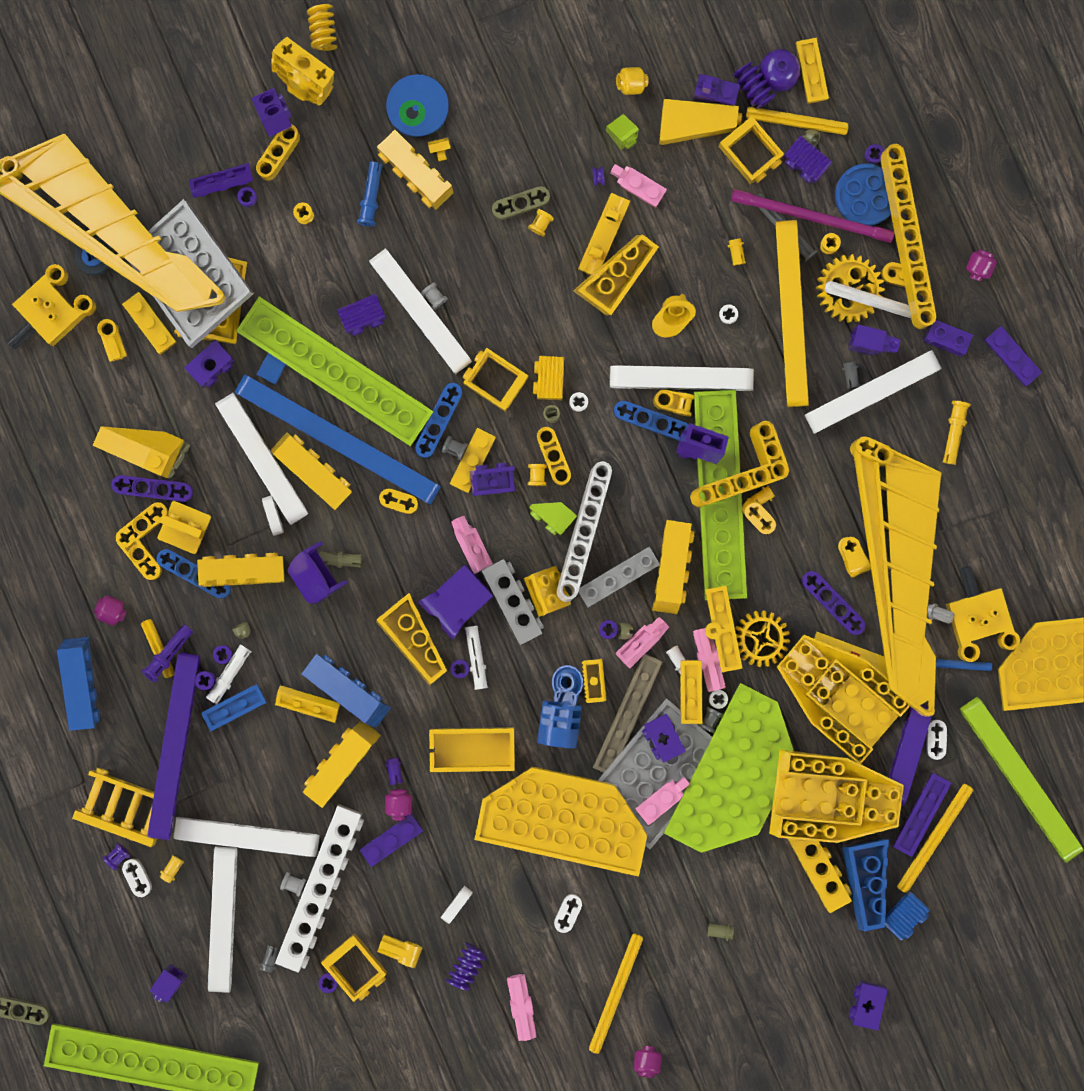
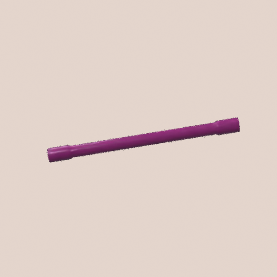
[731,189,894,243]

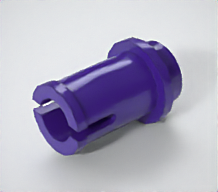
[385,757,403,785]

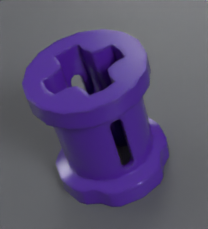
[195,671,216,690]
[102,843,131,871]

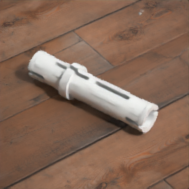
[465,626,488,690]
[206,644,251,704]

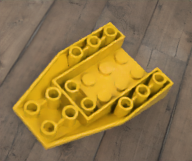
[777,635,910,764]
[769,750,904,843]

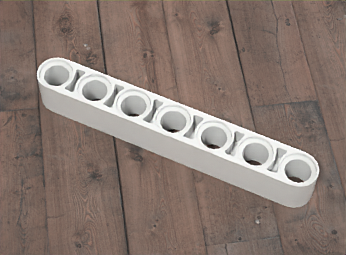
[369,248,472,374]
[805,350,942,434]
[610,366,754,391]
[215,393,309,525]
[556,461,612,602]
[174,817,320,857]
[208,846,237,993]

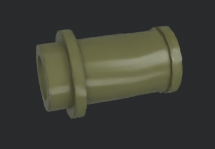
[707,923,734,941]

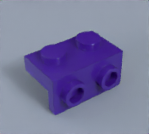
[470,462,515,496]

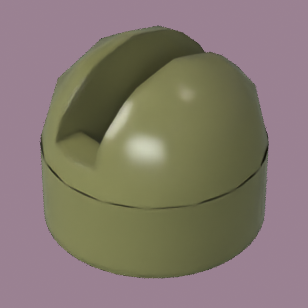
[802,129,820,147]
[543,405,560,423]
[232,621,251,639]
[618,623,634,640]

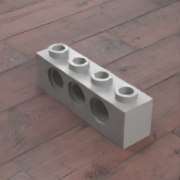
[578,547,660,608]
[482,559,544,645]

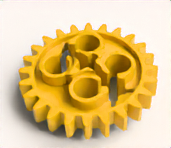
[816,254,885,323]

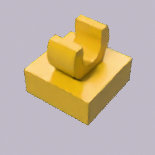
[428,138,450,161]

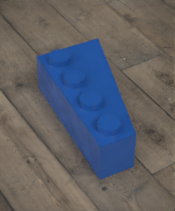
[57,637,100,731]

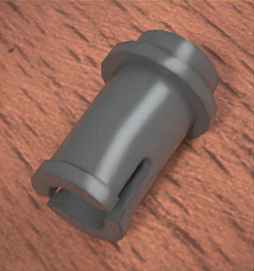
[842,362,860,389]
[260,945,280,973]

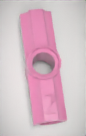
[693,628,725,692]
[507,974,536,1041]

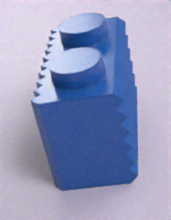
[885,891,930,940]

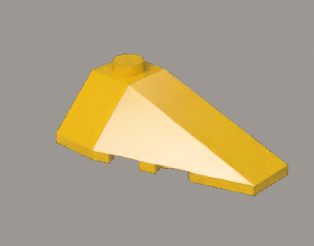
[93,427,184,478]

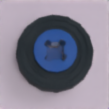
[74,238,112,276]

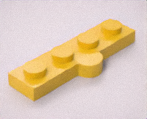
[705,586,742,673]

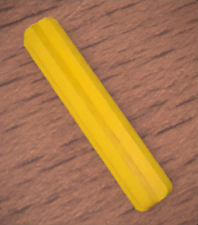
[141,619,175,678]

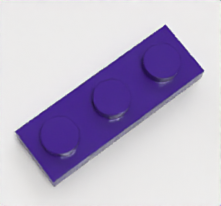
[189,163,253,198]
[984,326,1042,387]
[360,813,423,867]

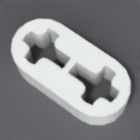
[262,495,284,536]
[926,720,947,760]
[122,858,152,897]
[441,886,473,924]
[554,894,582,933]

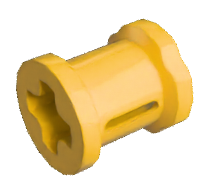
[293,202,314,225]
[528,209,554,237]
[820,233,841,255]
[528,464,547,486]

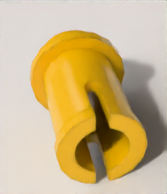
[728,238,746,266]
[747,486,775,510]
[160,855,184,883]

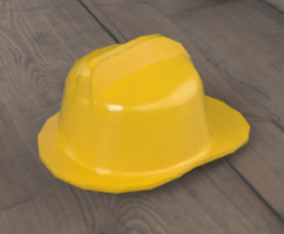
[652,294,696,337]

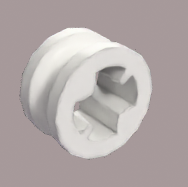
[719,305,738,324]
[569,392,588,412]
[709,690,728,709]

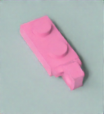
[610,164,667,208]
[452,516,493,574]
[616,617,669,668]
[635,777,690,825]

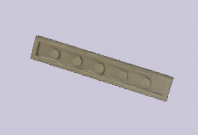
[593,654,663,773]

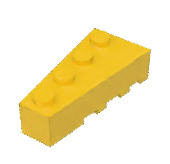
[270,432,352,510]

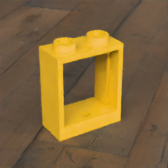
[719,116,784,184]
[463,348,528,412]
[321,933,387,1002]

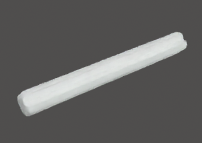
[825,281,911,318]

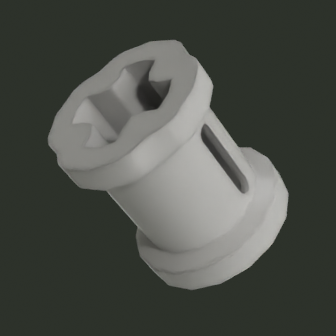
[420,282,448,310]
[280,872,306,897]

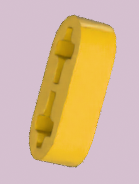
[379,489,418,514]
[742,499,776,534]

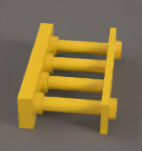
[72,768,157,847]

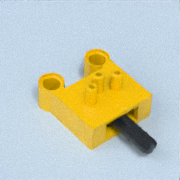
[7,264,96,350]
[946,566,1020,662]

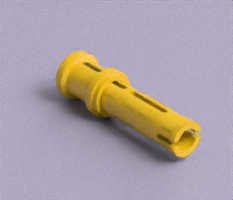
[943,401,971,465]

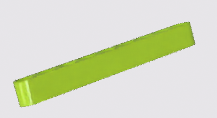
[960,697,1084,863]

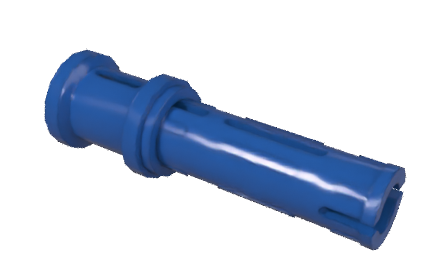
[357,162,382,227]

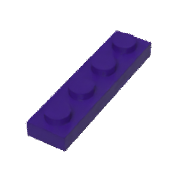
[893,773,951,857]

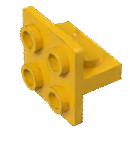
[157,501,211,554]
[524,566,571,617]

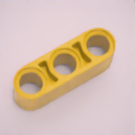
[256,124,300,181]
[537,427,571,486]

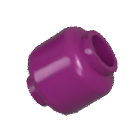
[966,249,997,281]
[94,595,127,626]
[385,789,412,821]
[633,1046,662,1078]

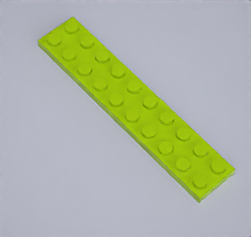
[236,297,433,447]
[694,390,747,600]
[44,1023,259,1091]

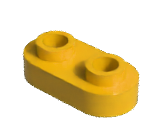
[881,262,919,288]

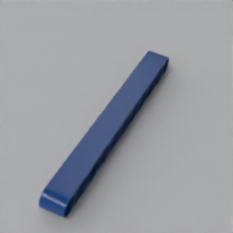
[234,374,441,505]

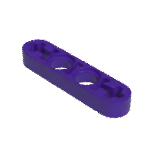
[111,475,193,502]
[801,571,865,635]

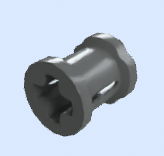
[442,436,468,461]
[699,706,724,733]

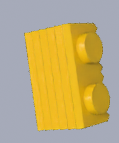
[533,356,564,400]
[581,659,606,703]

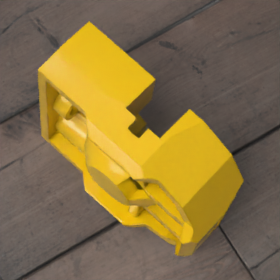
[272,37,334,105]

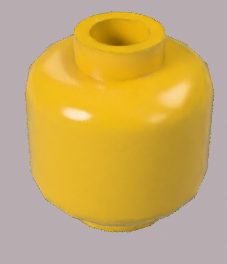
[616,67,648,95]

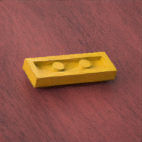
[795,38,829,104]
[122,292,177,355]
[450,428,496,493]
[680,660,702,724]
[275,685,340,723]

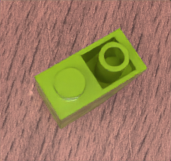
[606,114,639,150]
[529,502,577,536]

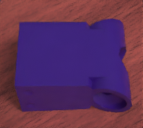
[417,565,494,641]

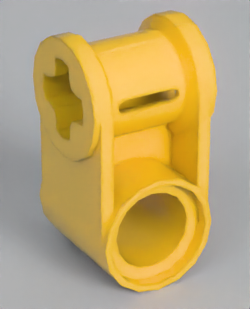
[653,390,695,417]
[838,537,871,578]

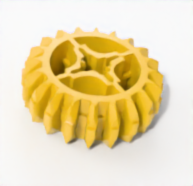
[735,611,790,667]

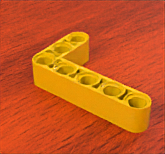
[690,421,789,507]

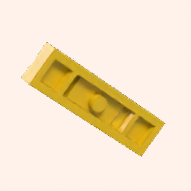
[578,193,630,275]

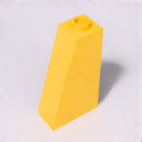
[659,99,742,145]

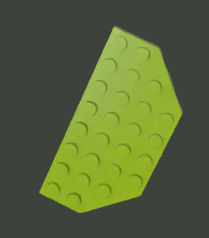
[664,683,794,853]

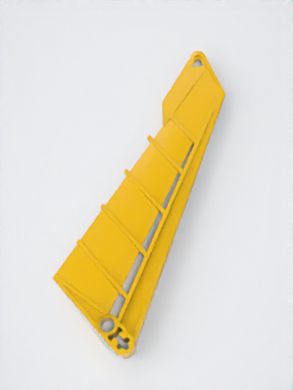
[0,134,226,312]
[850,437,941,717]

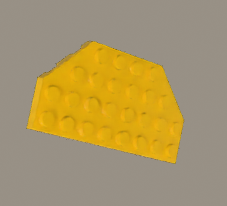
[998,618,1084,711]
[475,767,648,876]

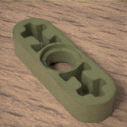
[492,186,550,220]
[0,996,50,1025]

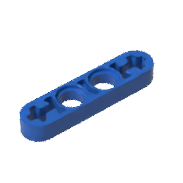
[415,383,462,458]
[614,401,689,441]
[157,549,231,599]

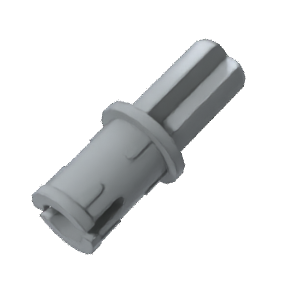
[927,603,955,624]

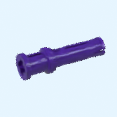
[141,624,193,683]

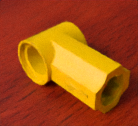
[97,319,127,362]
[377,934,422,968]

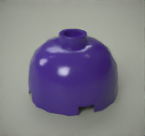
[759,49,801,92]

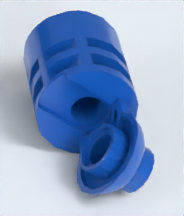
[537,665,584,748]

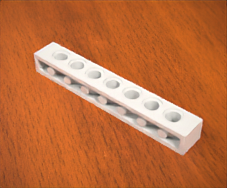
[275,804,364,972]

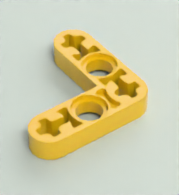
[116,502,168,580]

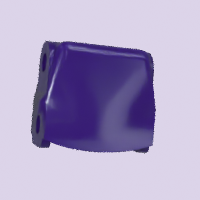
[288,541,348,604]

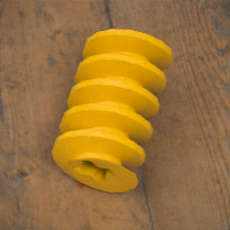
[307,4,337,51]

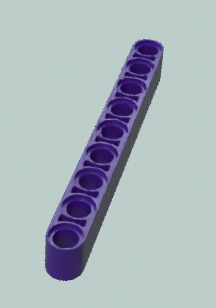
[148,652,200,840]

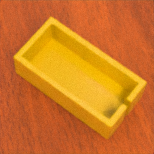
[429,727,515,772]

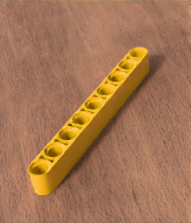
[881,144,936,329]
[776,220,809,407]

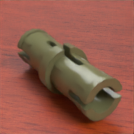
[319,551,362,568]

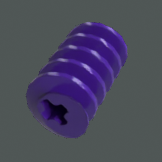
[733,62,776,109]
[445,942,487,990]

